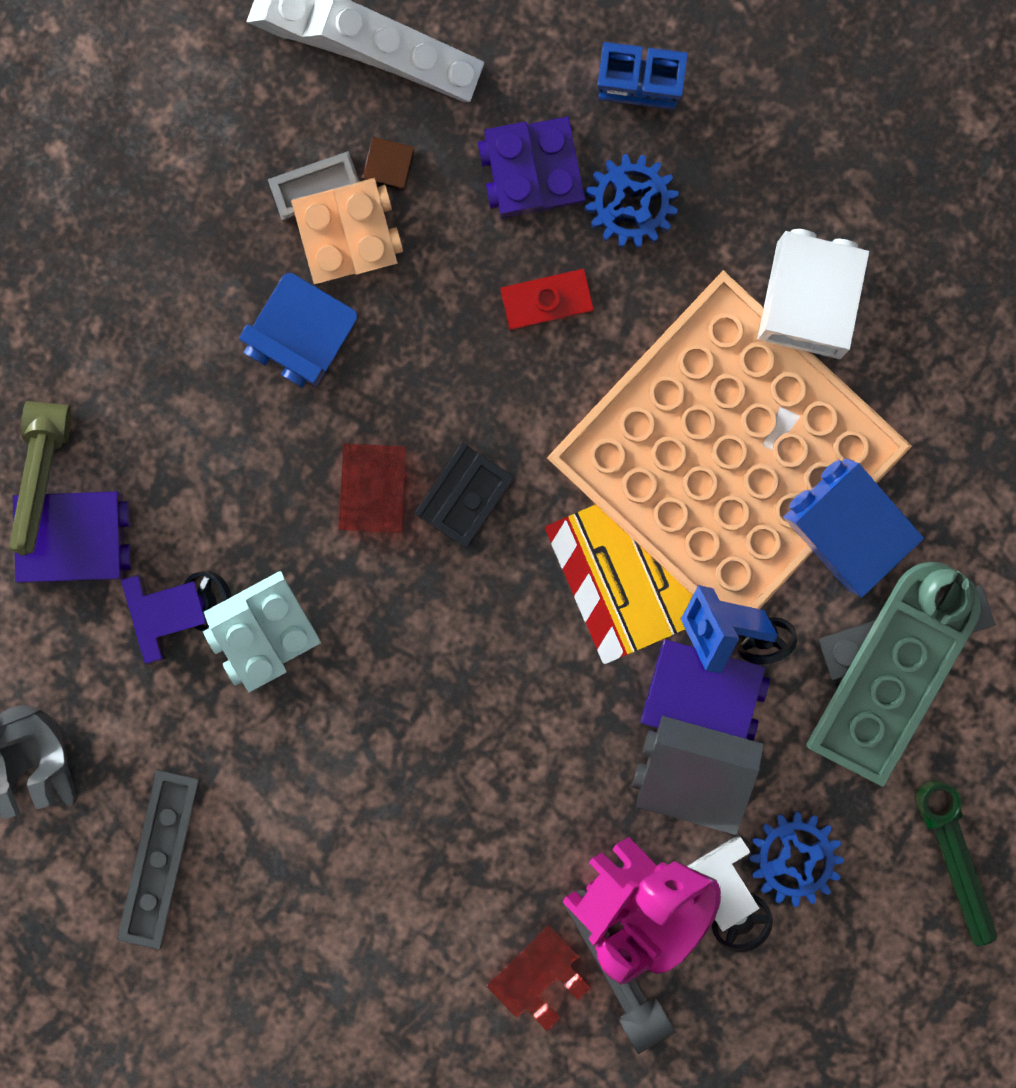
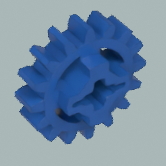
[585,154,679,249]
[748,811,844,907]

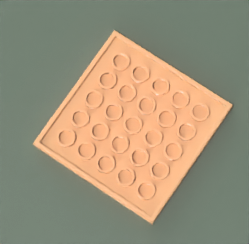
[547,270,912,609]

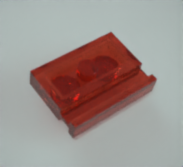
[339,443,407,534]

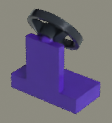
[121,571,232,664]

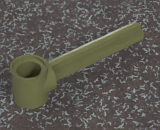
[9,401,71,556]

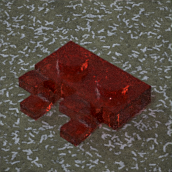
[486,925,592,1031]

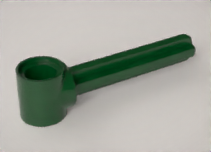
[915,780,997,946]

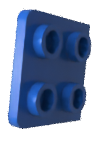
[238,273,357,388]

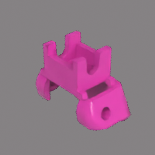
[563,837,721,985]

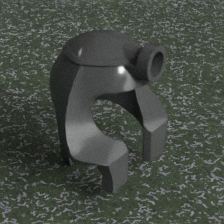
[0,705,77,820]

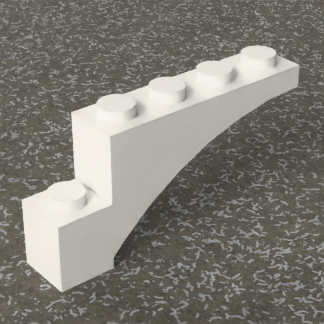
[247,0,484,102]

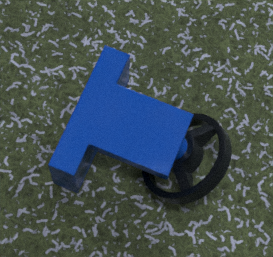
[681,585,797,674]

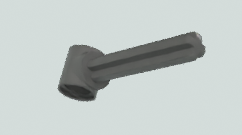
[563,890,676,1054]

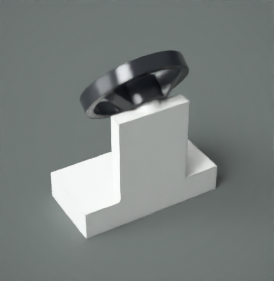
[687,835,773,952]

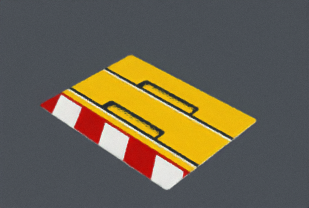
[545,505,693,664]

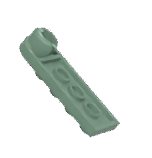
[806,562,981,787]

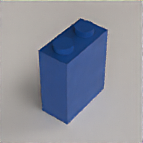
[783,458,924,598]

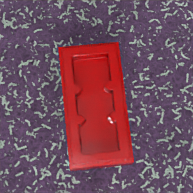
[500,269,594,331]

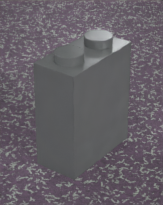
[632,716,763,835]

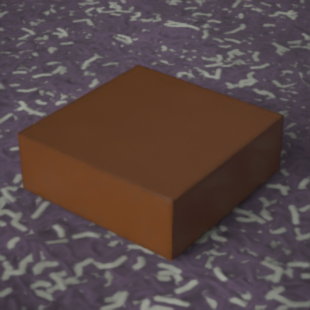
[362,137,415,191]

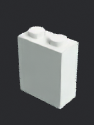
[757,229,869,359]

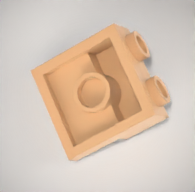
[291,178,403,284]

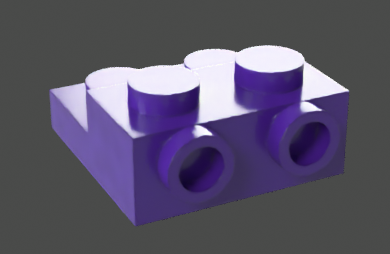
[478,116,585,219]

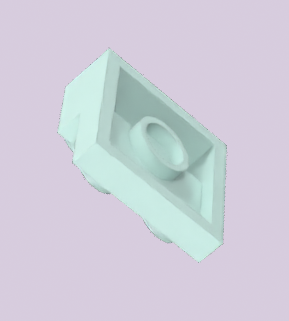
[203,571,321,693]

